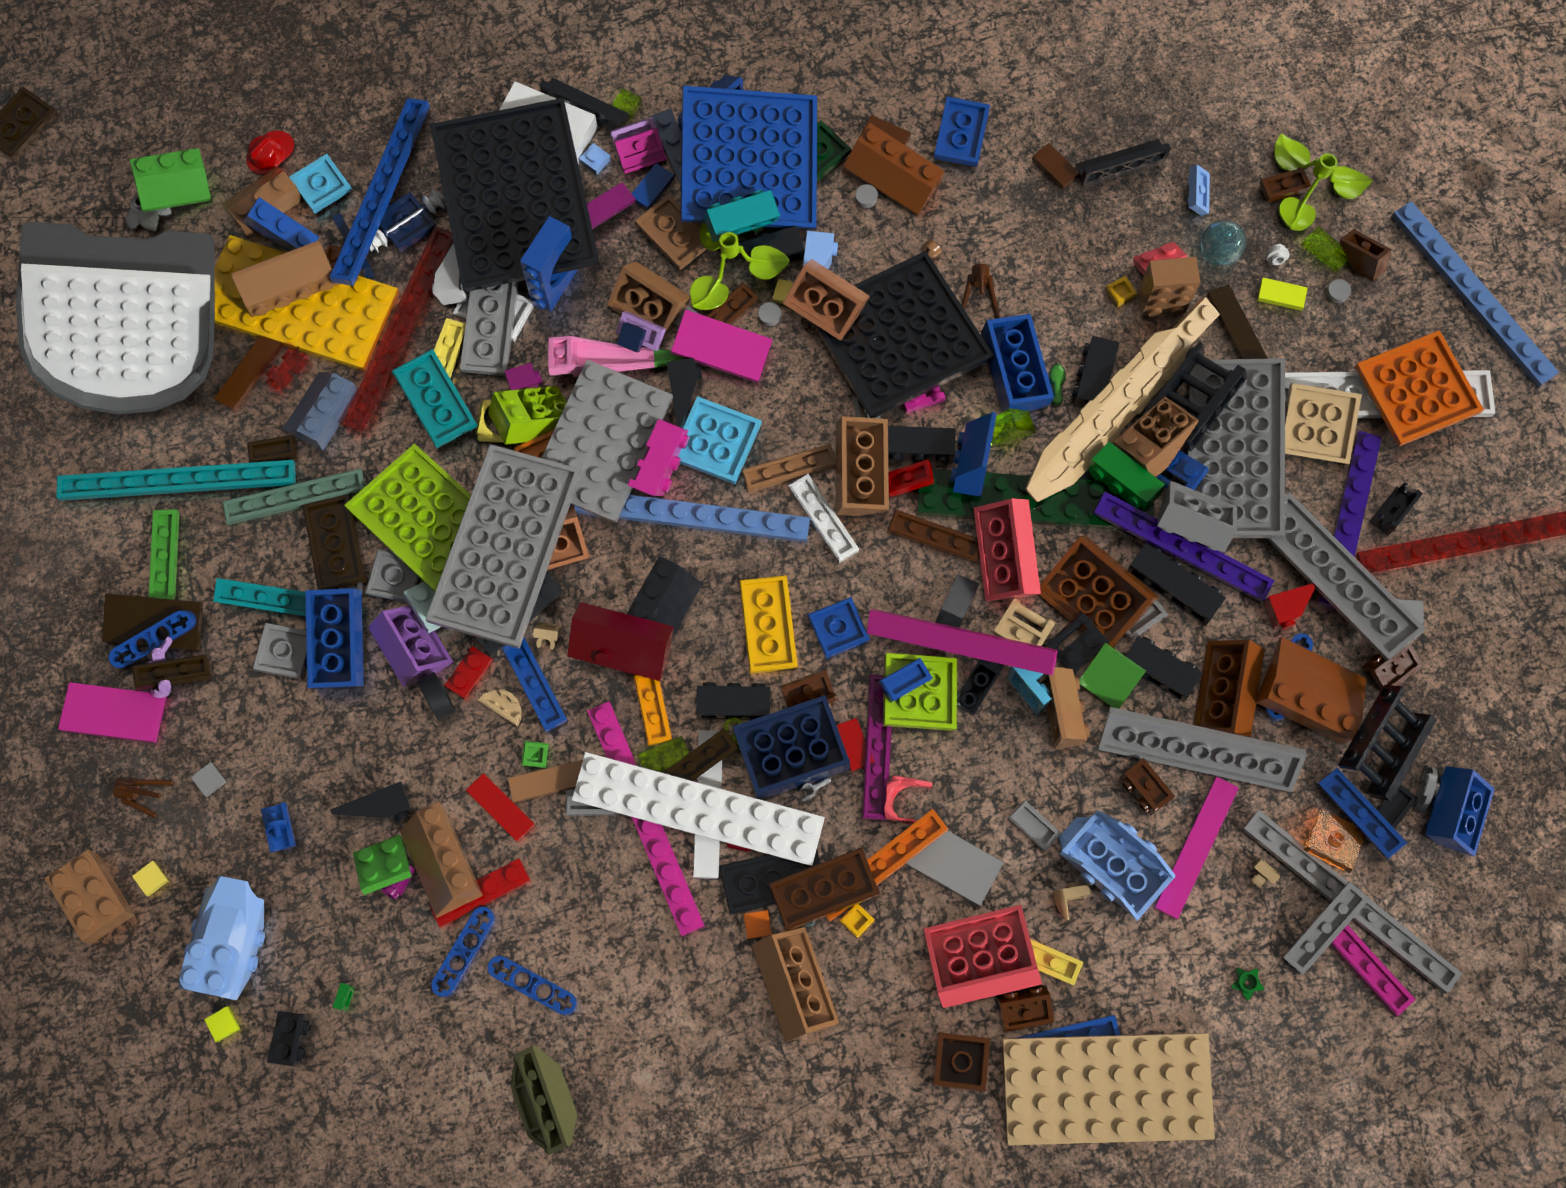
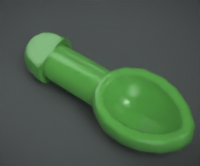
[1049,363,1066,406]

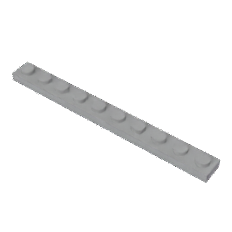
[1242,810,1463,994]

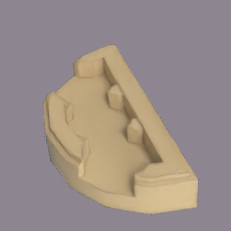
[477,689,522,727]

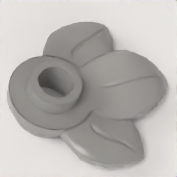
[126,194,172,232]

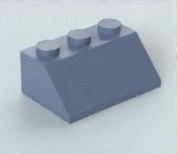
[283,372,359,451]

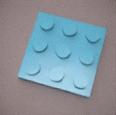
[679,396,762,485]

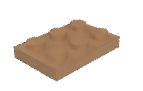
[635,194,706,271]

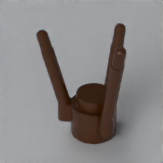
[962,264,1000,319]
[113,777,174,818]

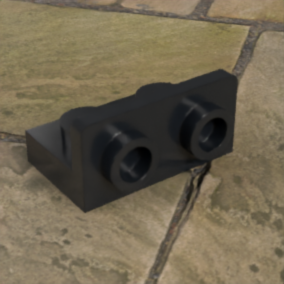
[267,1011,312,1067]

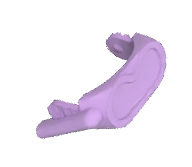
[148,637,172,698]

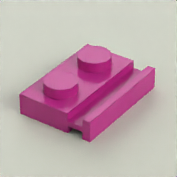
[614,127,667,174]

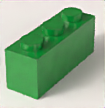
[1088,442,1165,512]

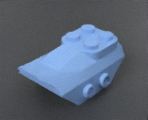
[1058,810,1175,921]
[178,876,265,1000]

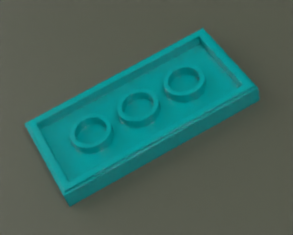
[392,349,478,449]

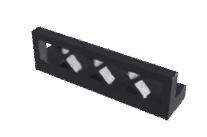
[539,77,630,131]
[1075,139,1171,187]

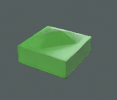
[521,741,549,768]

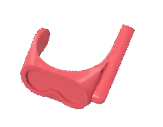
[884,775,932,825]

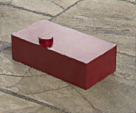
[567,602,674,681]

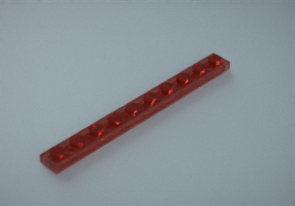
[342,226,453,435]
[1356,511,1566,575]

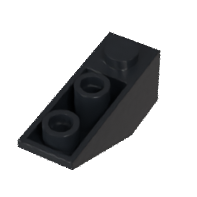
[734,226,805,264]
[957,659,1005,715]

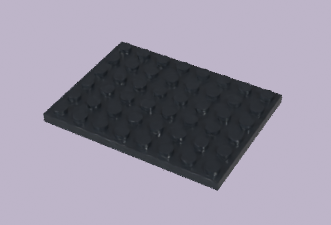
[430,98,600,292]

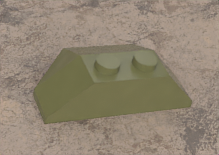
[510,1045,578,1155]

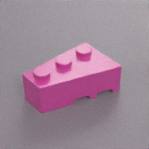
[628,419,689,496]

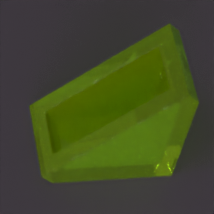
[991,408,1036,446]

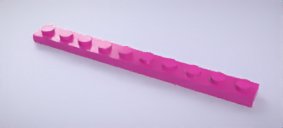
[587,701,705,937]

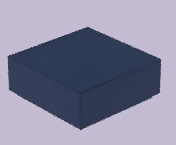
[617,322,647,352]

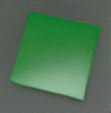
[332,983,355,1012]

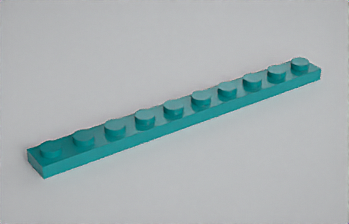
[56,460,296,501]

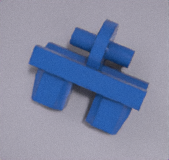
[261,802,296,853]

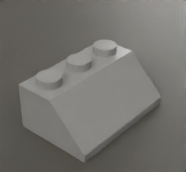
[1157,481,1237,553]

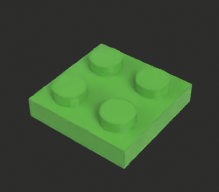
[353,835,412,895]

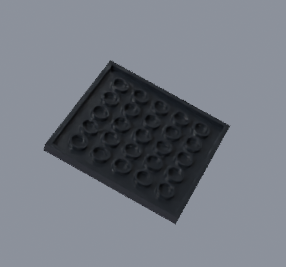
[812,251,994,418]

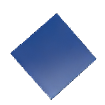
[807,597,870,659]

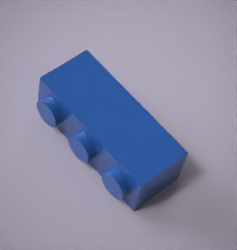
[242,197,319,252]

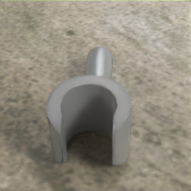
[797,777,831,801]

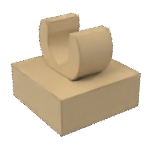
[533,622,562,650]
[1251,857,1280,888]

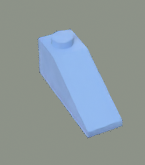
[803,231,838,269]

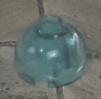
[1200,219,1247,266]

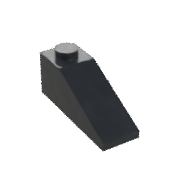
[667,358,702,428]
[935,574,980,628]
[330,781,415,823]

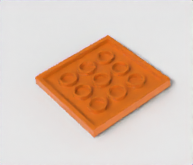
[1355,330,1484,447]

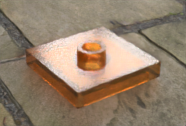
[1304,808,1365,874]

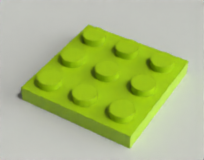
[883,653,957,731]

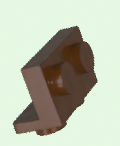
[780,669,838,708]
[1120,758,1175,815]

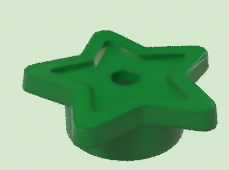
[1231,968,1264,1000]

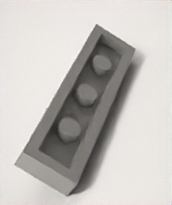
[1283,881,1370,975]

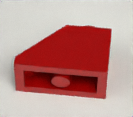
[1263,583,1315,630]

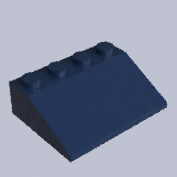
[732,695,850,800]

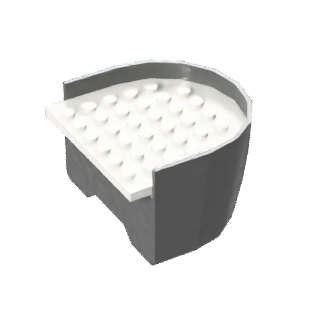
[16,222,215,414]

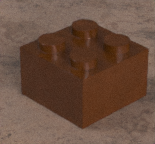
[931,1032,990,1093]

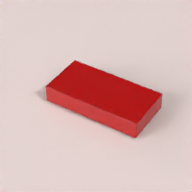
[837,718,875,773]

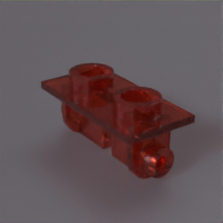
[265,346,309,392]

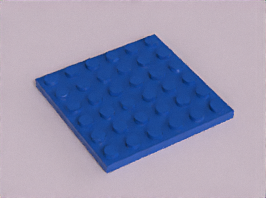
[680,86,817,230]

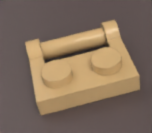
[993,598,1056,646]

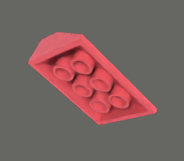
[924,905,1042,1008]

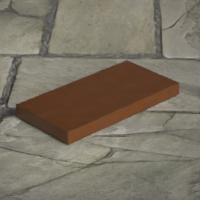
[769,847,880,931]

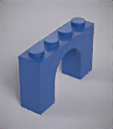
[520,216,578,312]

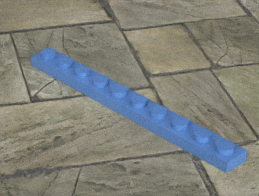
[1391,201,1559,388]
[574,495,810,543]

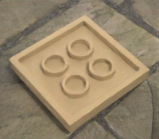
[1285,383,1362,464]

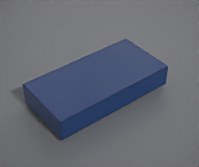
[632,163,675,210]
[878,658,933,703]

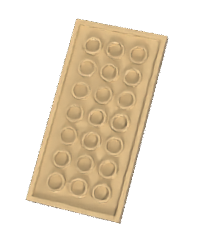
[1002,1033,1215,1145]

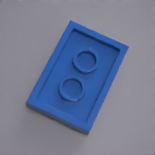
[934,96,990,167]

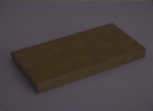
[302,494,367,590]
[102,593,203,650]

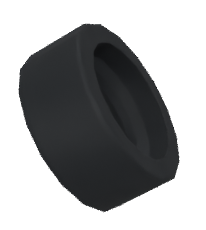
[417,672,456,721]

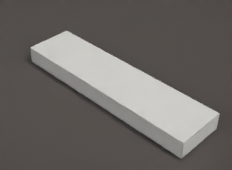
[788,474,859,563]

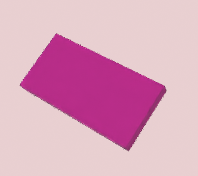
[671,309,773,383]
[58,682,167,743]

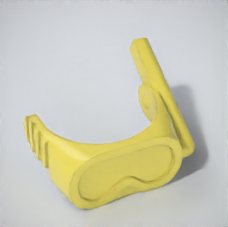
[475,400,504,443]

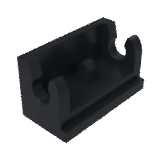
[1369,483,1423,536]

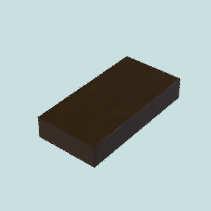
[247,435,298,463]

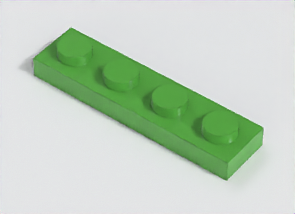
[149,509,180,599]

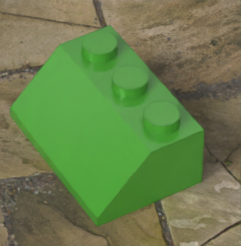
[130,148,211,212]

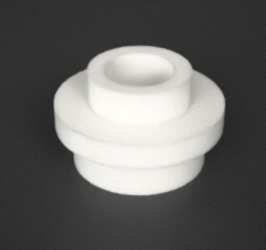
[1266,244,1290,265]

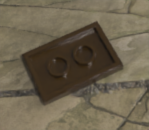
[0,87,58,161]

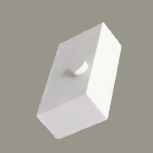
[500,82,597,164]

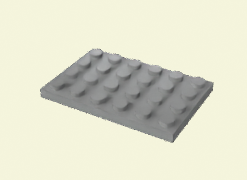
[542,360,673,523]

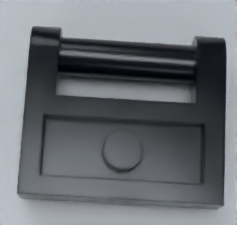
[1044,610,1110,674]

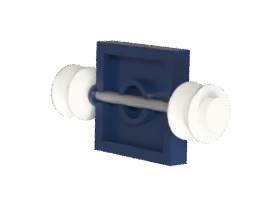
[369,189,446,253]

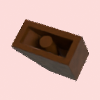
[1339,229,1392,281]

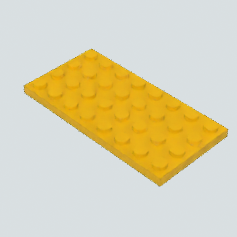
[214,235,399,371]

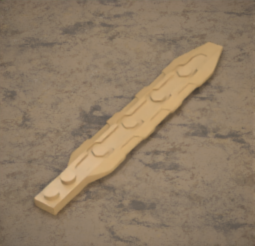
[1025,297,1220,502]

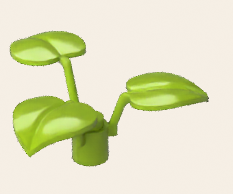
[1274,133,1373,231]
[690,223,790,310]

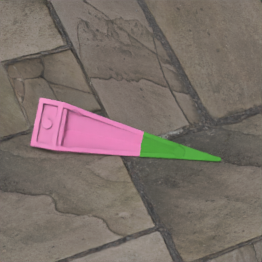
[548,336,696,377]

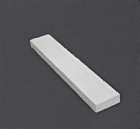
[693,731,723,879]

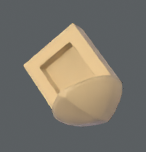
[1053,882,1091,920]

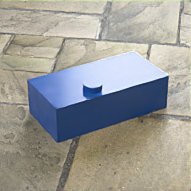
[981,314,1054,416]
[305,588,364,689]

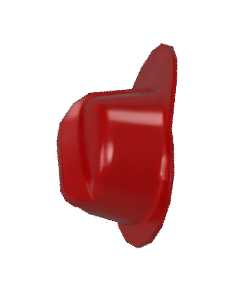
[246,130,294,175]

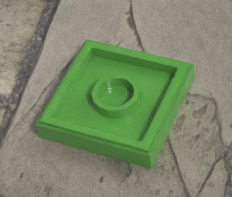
[1079,643,1146,709]

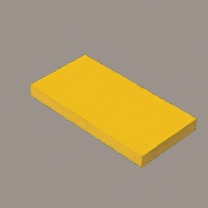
[739,575,798,674]

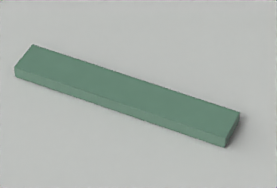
[222,468,366,525]

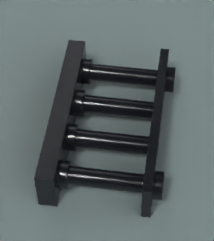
[1143,342,1247,451]
[1338,684,1437,801]

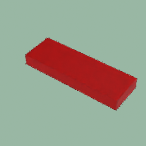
[466,773,535,843]

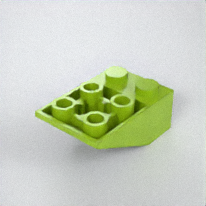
[488,386,567,445]

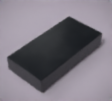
[1376,784,1418,829]

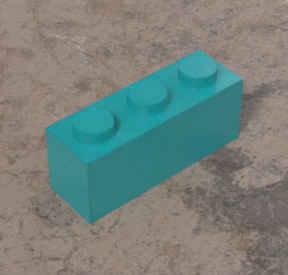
[704,190,780,242]

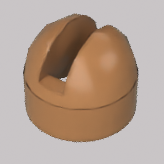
[922,238,942,259]

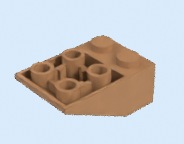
[1114,397,1198,477]

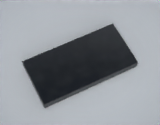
[719,849,820,915]

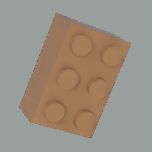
[1137,257,1201,318]
[44,850,135,944]

